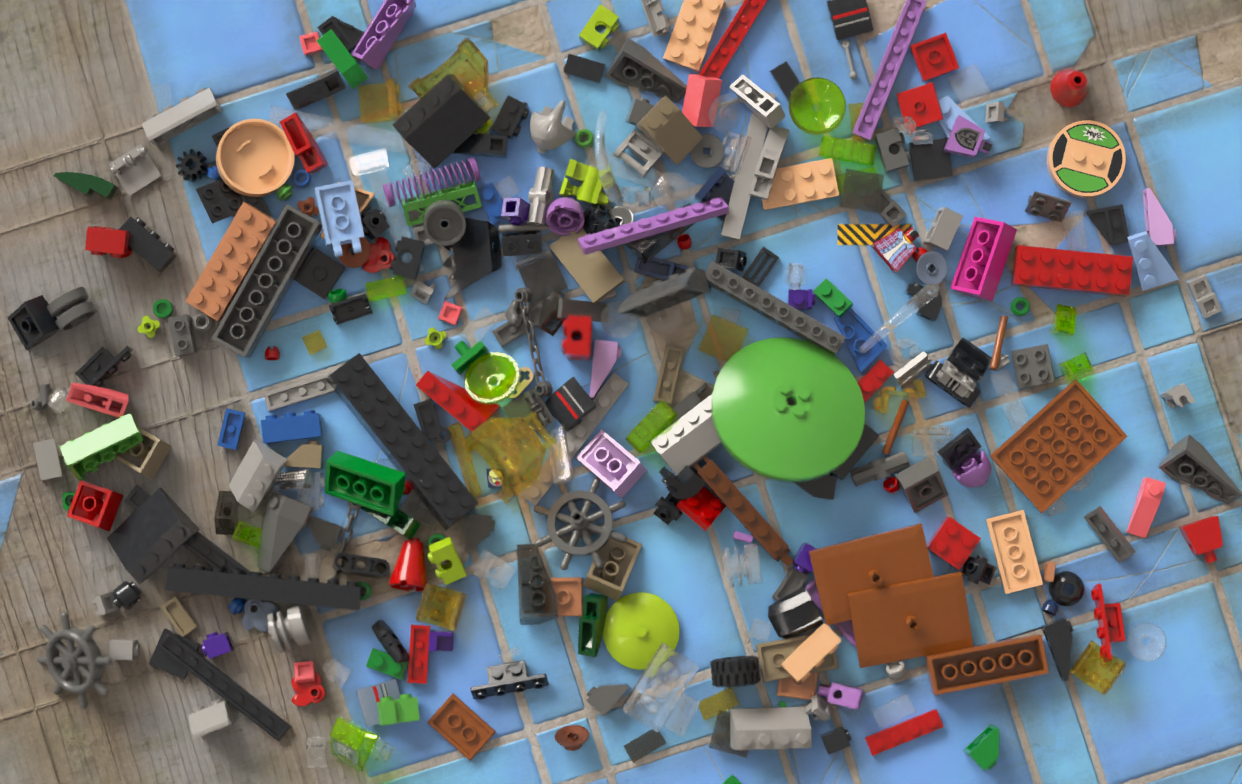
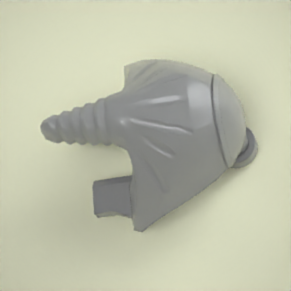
[530,100,576,154]

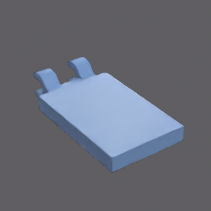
[315,180,365,257]

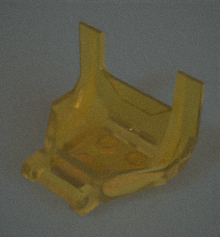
[408,38,499,112]
[461,411,557,504]

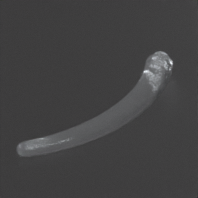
[595,110,623,206]
[860,284,940,353]

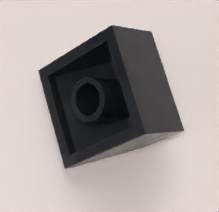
[8,295,60,350]

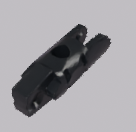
[371,620,409,663]

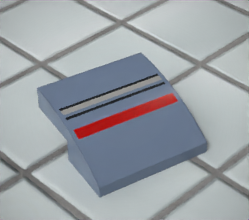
[356,679,400,727]

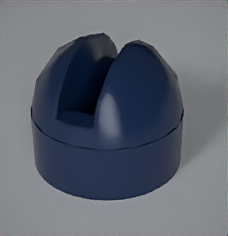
[1041,600,1058,616]

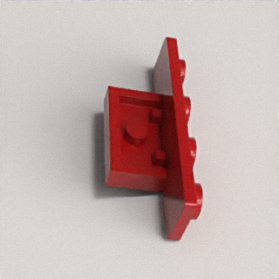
[1091,584,1126,663]

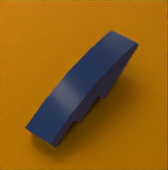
[634,254,712,293]

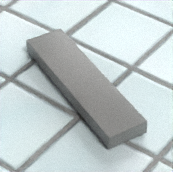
[263,372,335,412]

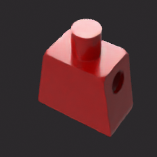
[1179,516,1223,563]

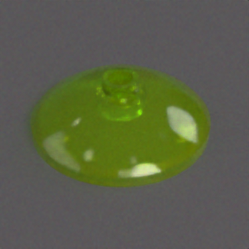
[788,77,846,135]
[464,352,521,404]

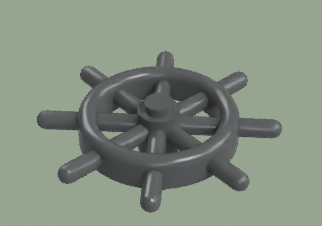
[534,478,627,570]
[37,612,112,708]

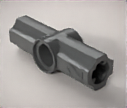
[850,451,910,487]

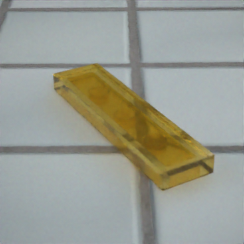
[448,422,482,498]

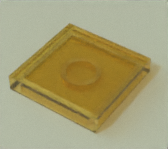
[698,314,748,362]

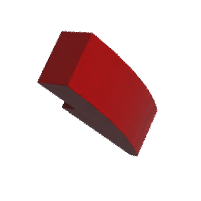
[280,113,328,174]

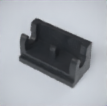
[329,293,373,325]

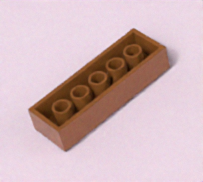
[925,634,1049,695]

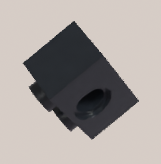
[390,236,426,281]

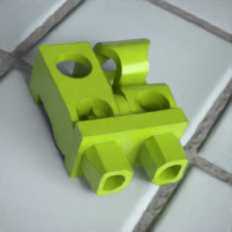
[559,159,615,205]

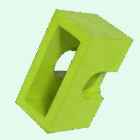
[579,4,620,51]
[428,537,467,585]

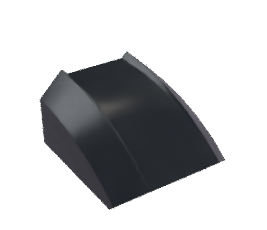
[768,587,824,639]

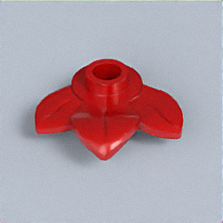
[362,237,395,273]
[291,671,326,707]

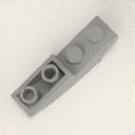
[749,126,790,200]

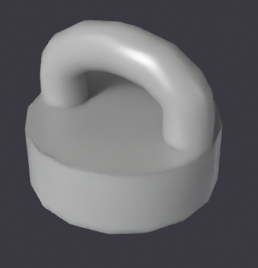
[885,661,906,679]

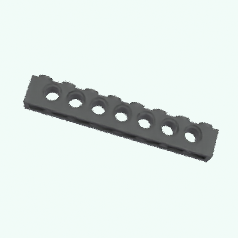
[705,261,846,355]

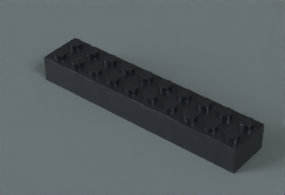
[327,353,479,531]

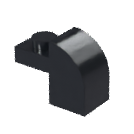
[905,283,942,322]
[659,465,706,499]

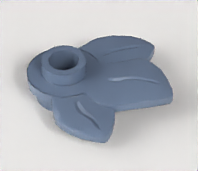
[242,599,279,632]

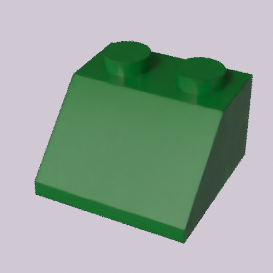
[963,724,999,771]

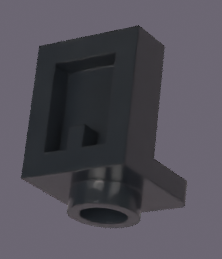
[716,248,747,271]

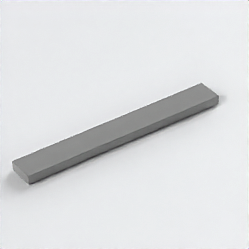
[721,91,776,241]

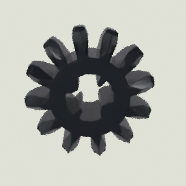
[176,149,209,182]

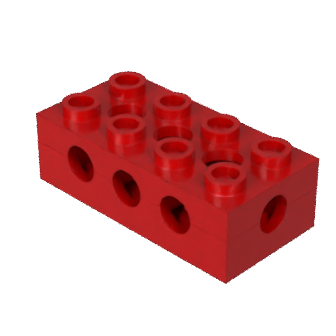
[562,315,592,361]

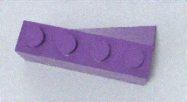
[351,0,417,70]

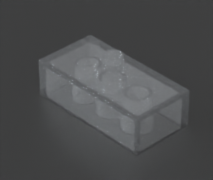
[621,642,699,732]

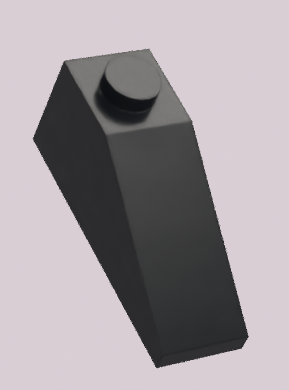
[1041,618,1073,681]

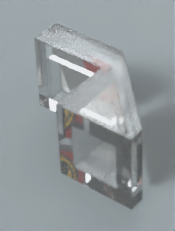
[892,116,933,145]

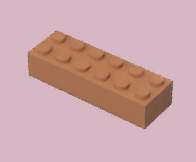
[185,202,277,322]

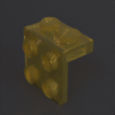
[358,79,402,123]
[873,386,920,415]
[416,584,466,631]
[1069,640,1126,695]

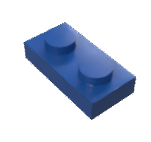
[477,182,505,225]
[217,408,246,450]

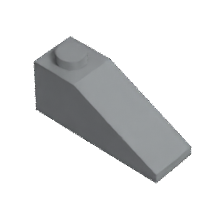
[729,75,786,129]

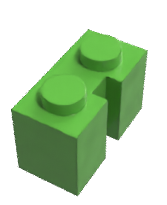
[376,693,420,725]

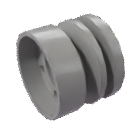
[268,605,312,653]

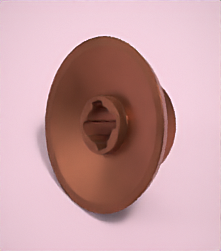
[338,237,371,268]
[555,725,589,751]

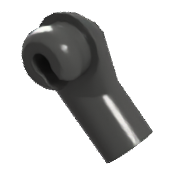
[505,300,522,327]
[31,384,51,411]

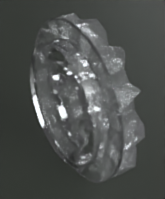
[889,338,920,368]

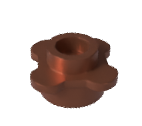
[297,197,319,216]

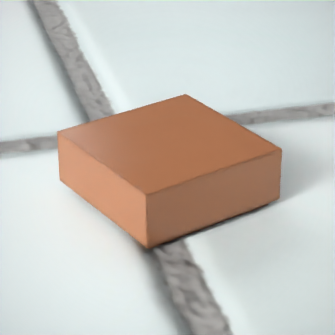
[1043,562,1056,582]

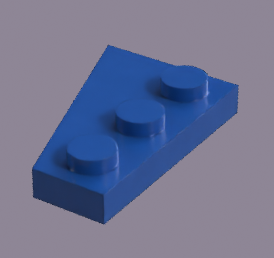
[834,308,888,373]

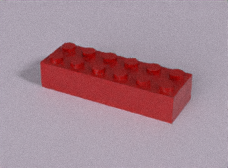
[1011,245,1133,297]

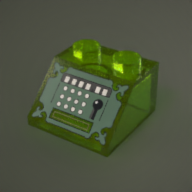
[330,717,379,771]

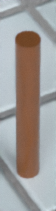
[990,315,1008,371]
[882,399,909,455]

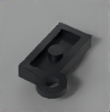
[413,399,451,443]

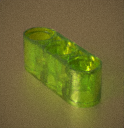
[819,136,876,166]
[626,400,677,453]

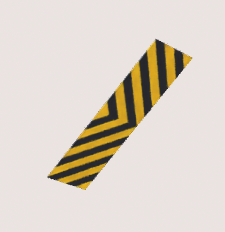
[837,224,912,245]

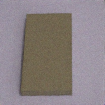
[549,227,625,305]
[756,634,839,683]

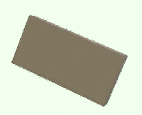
[160,596,199,637]

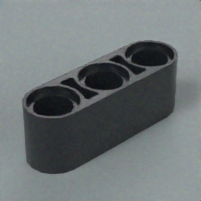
[925,360,981,408]
[332,553,390,579]

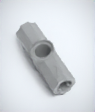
[527,167,555,227]

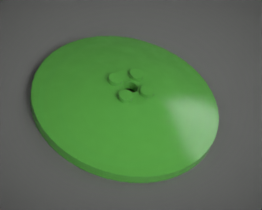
[711,337,865,482]

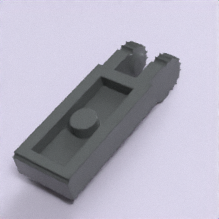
[664,383,712,425]

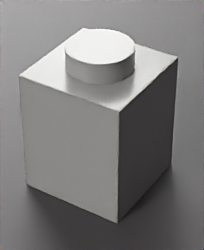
[109,639,139,660]

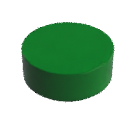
[328,289,348,303]
[153,299,173,319]

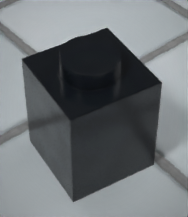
[820,726,852,755]

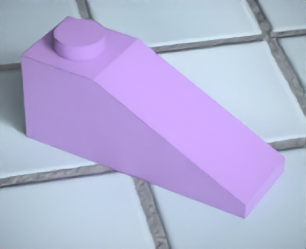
[1142,188,1176,247]
[589,340,621,398]

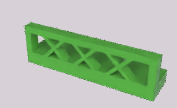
[401,180,482,226]

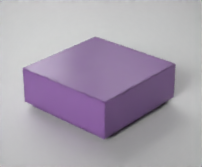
[733,531,754,544]

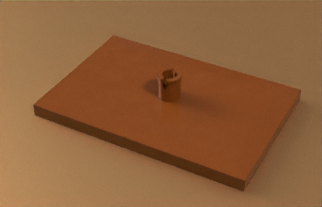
[990,379,1128,513]
[808,523,934,626]
[847,572,973,668]

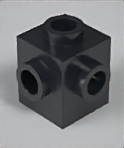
[360,209,390,241]
[653,493,683,525]
[962,555,997,585]

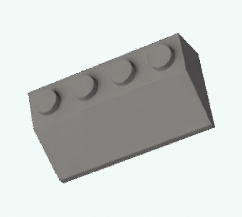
[142,87,223,146]
[650,395,722,476]
[730,707,811,750]

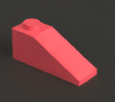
[66,382,128,418]
[1126,477,1166,538]

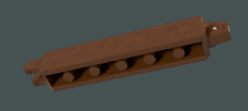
[693,456,794,566]

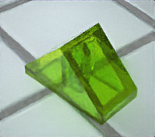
[1050,304,1076,337]
[1058,352,1093,381]
[232,521,263,549]

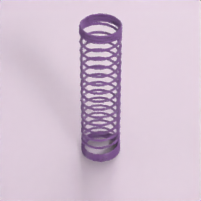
[382,157,481,208]

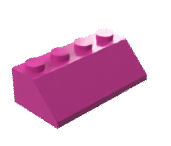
[950,217,1017,302]

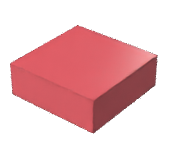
[299,32,323,56]
[438,301,463,326]
[294,661,315,683]

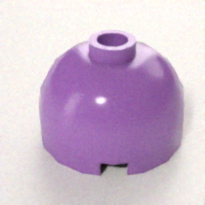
[546,197,584,236]
[952,451,992,488]

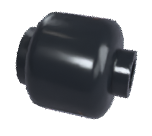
[112,581,142,609]

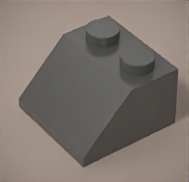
[895,457,948,513]

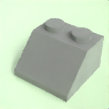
[188,698,235,739]

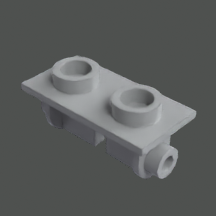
[641,0,670,37]

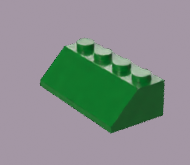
[325,451,406,516]

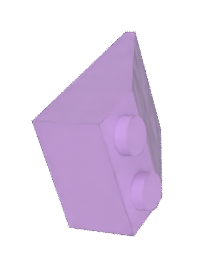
[576,429,647,499]

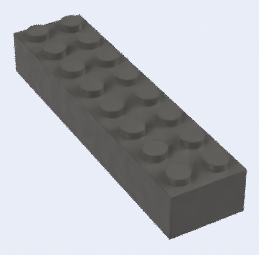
[212,204,323,358]

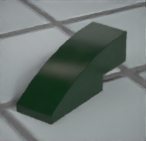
[54,172,118,200]
[361,506,421,540]
[578,593,608,658]

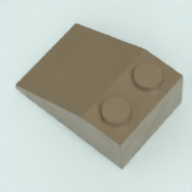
[636,96,703,165]
[115,428,172,480]
[583,538,642,601]

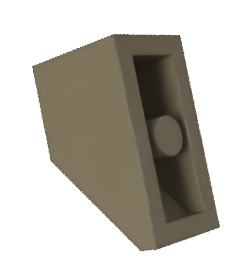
[284,441,324,469]

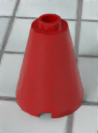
[1050,69,1089,107]
[389,538,428,592]

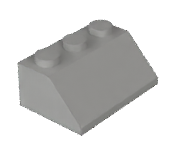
[228,439,287,512]

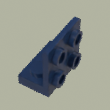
[695,166,734,222]

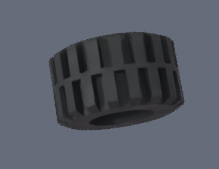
[710,656,761,687]

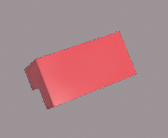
[682,74,722,127]

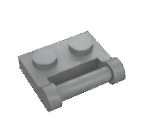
[613,129,664,178]

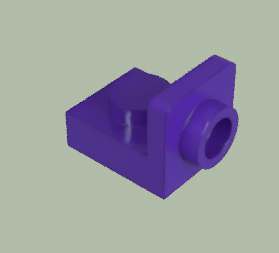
[788,289,816,310]

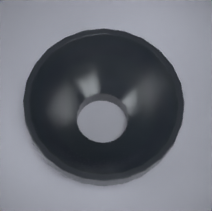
[1049,571,1084,606]

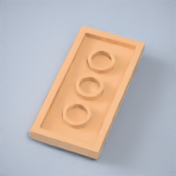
[663,0,724,72]
[762,158,839,210]
[985,510,1043,594]

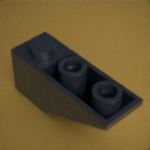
[286,68,346,110]
[452,134,508,158]
[793,472,837,500]

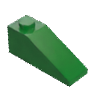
[316,29,368,89]

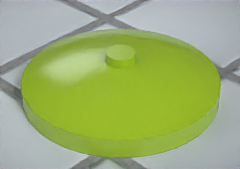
[603,592,679,670]

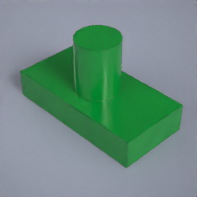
[451,340,489,375]

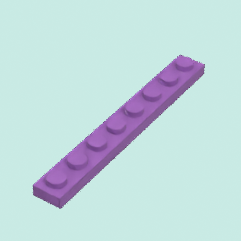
[852,0,927,141]
[578,197,729,255]

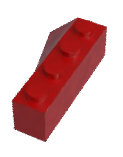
[416,371,500,435]

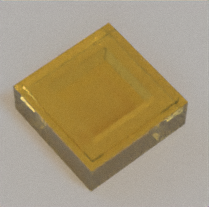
[302,330,327,355]
[912,378,927,399]

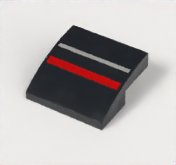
[826,0,874,40]
[545,376,596,432]

